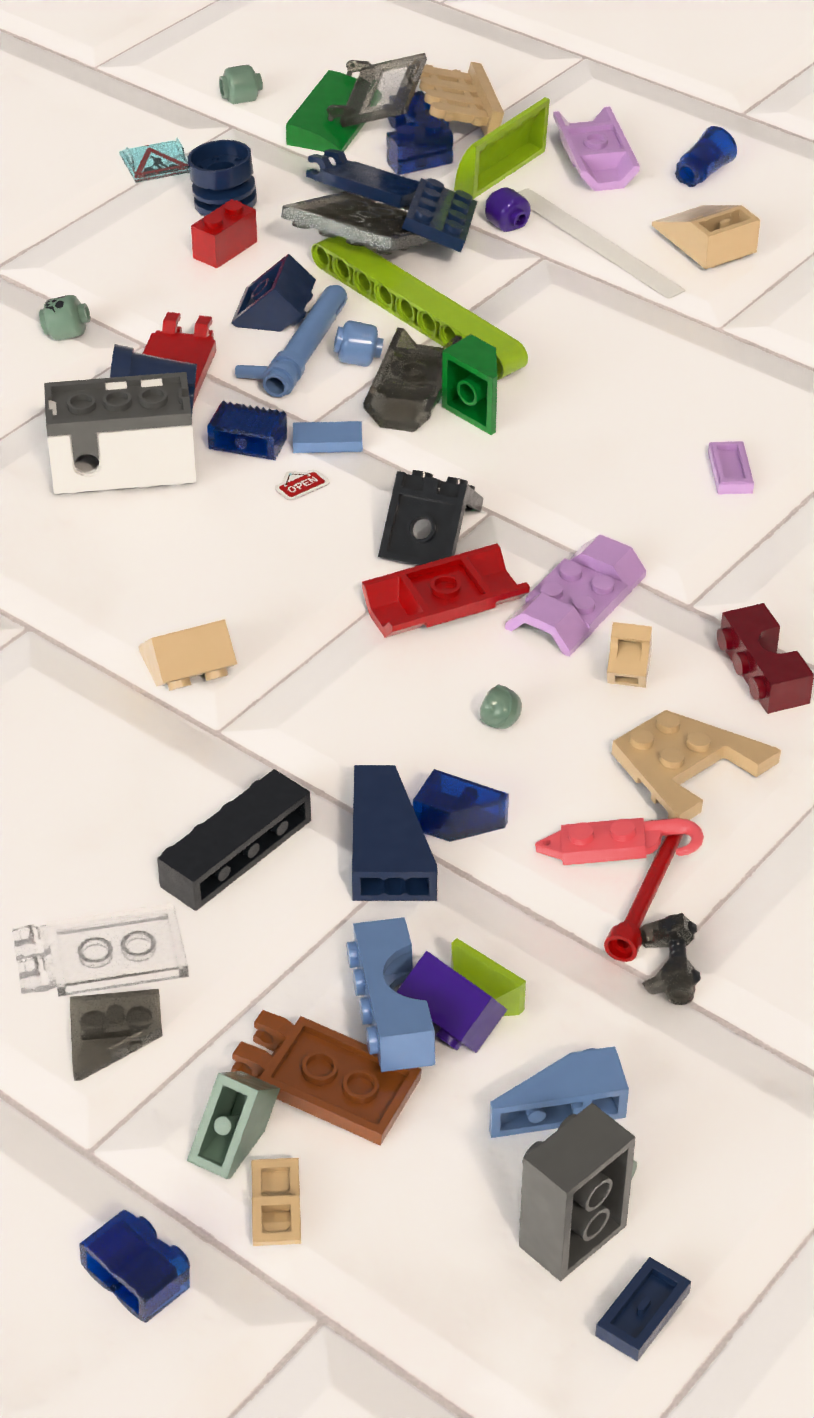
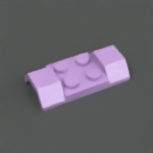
[553,106,640,191]
[505,534,646,657]

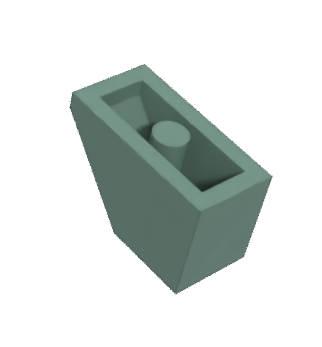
[187,1071,280,1179]

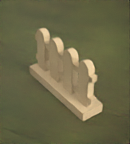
[414,62,504,136]

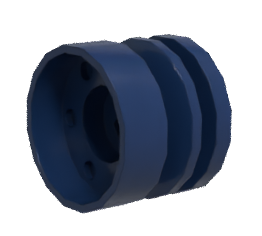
[187,140,257,216]

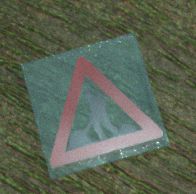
[119,137,189,183]

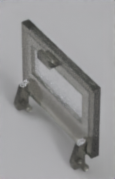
[327,53,427,127]

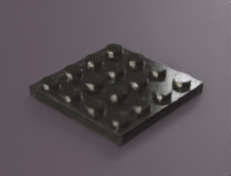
[281,191,434,255]

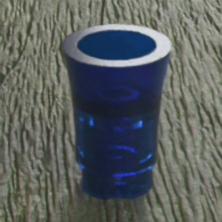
[675,126,737,187]

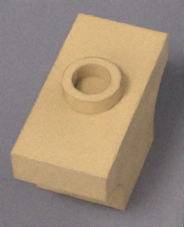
[607,622,652,688]

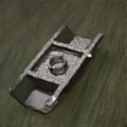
[363,327,462,432]

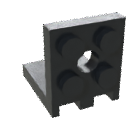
[378,470,484,566]

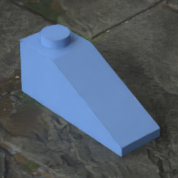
[489,1046,629,1138]

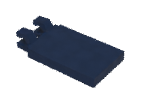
[306,149,419,208]

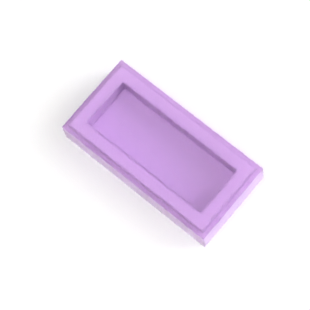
[708,441,754,495]

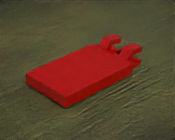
[142,312,217,405]

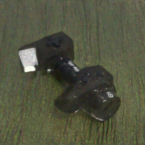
[639,913,701,1005]

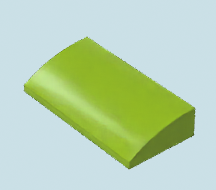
[454,97,550,199]

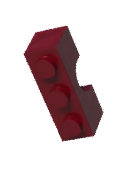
[717,603,814,714]

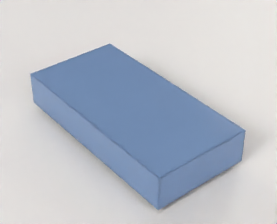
[293,421,363,453]

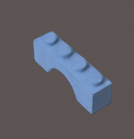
[346,917,435,1072]

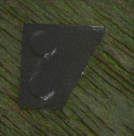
[70,989,163,1081]

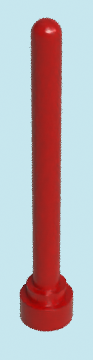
[604,834,684,962]

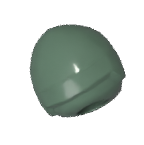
[480,684,522,729]

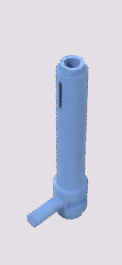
[235,285,348,397]

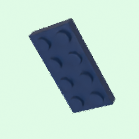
[402,178,478,253]

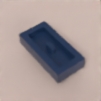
[595,1257,692,1362]

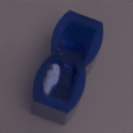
[79,1209,190,1323]

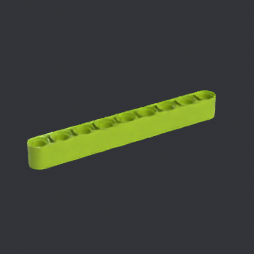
[311,232,528,380]

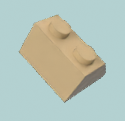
[138,619,237,691]

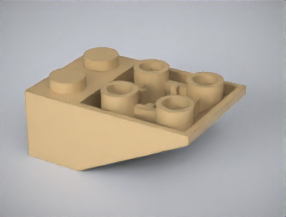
[652,205,760,269]

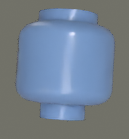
[333,320,384,367]

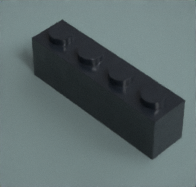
[157,769,311,911]

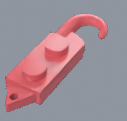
[535,818,704,865]

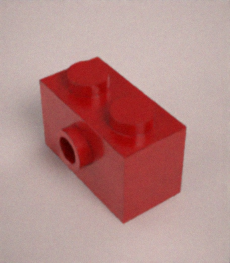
[191,199,257,269]

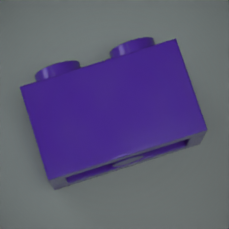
[397,950,508,1053]

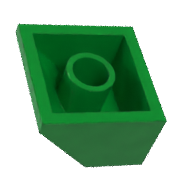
[442,334,498,435]

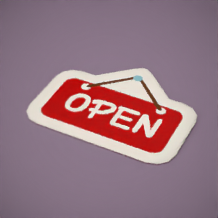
[274,469,330,500]

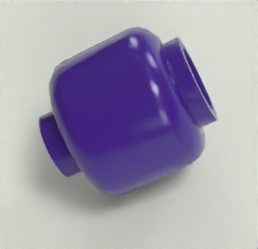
[485,187,531,232]

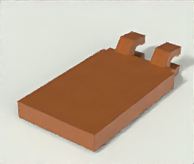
[231,1010,422,1146]

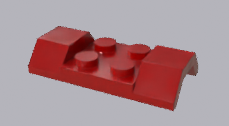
[362,543,530,638]

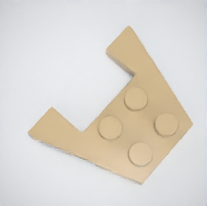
[611,710,781,820]

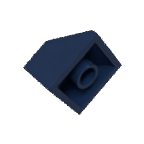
[231,253,316,332]

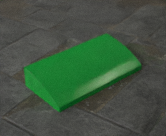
[286,70,383,152]

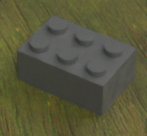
[519,1103,636,1282]

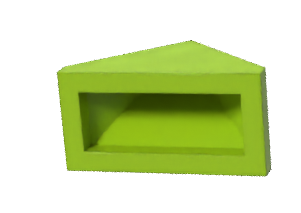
[451,938,526,1016]

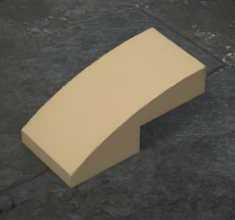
[251,1158,301,1246]

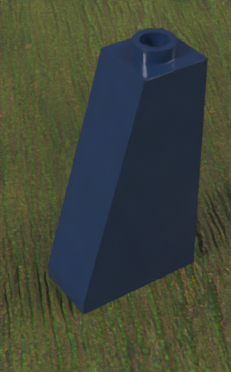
[352,765,438,901]

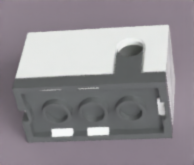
[44,372,196,494]

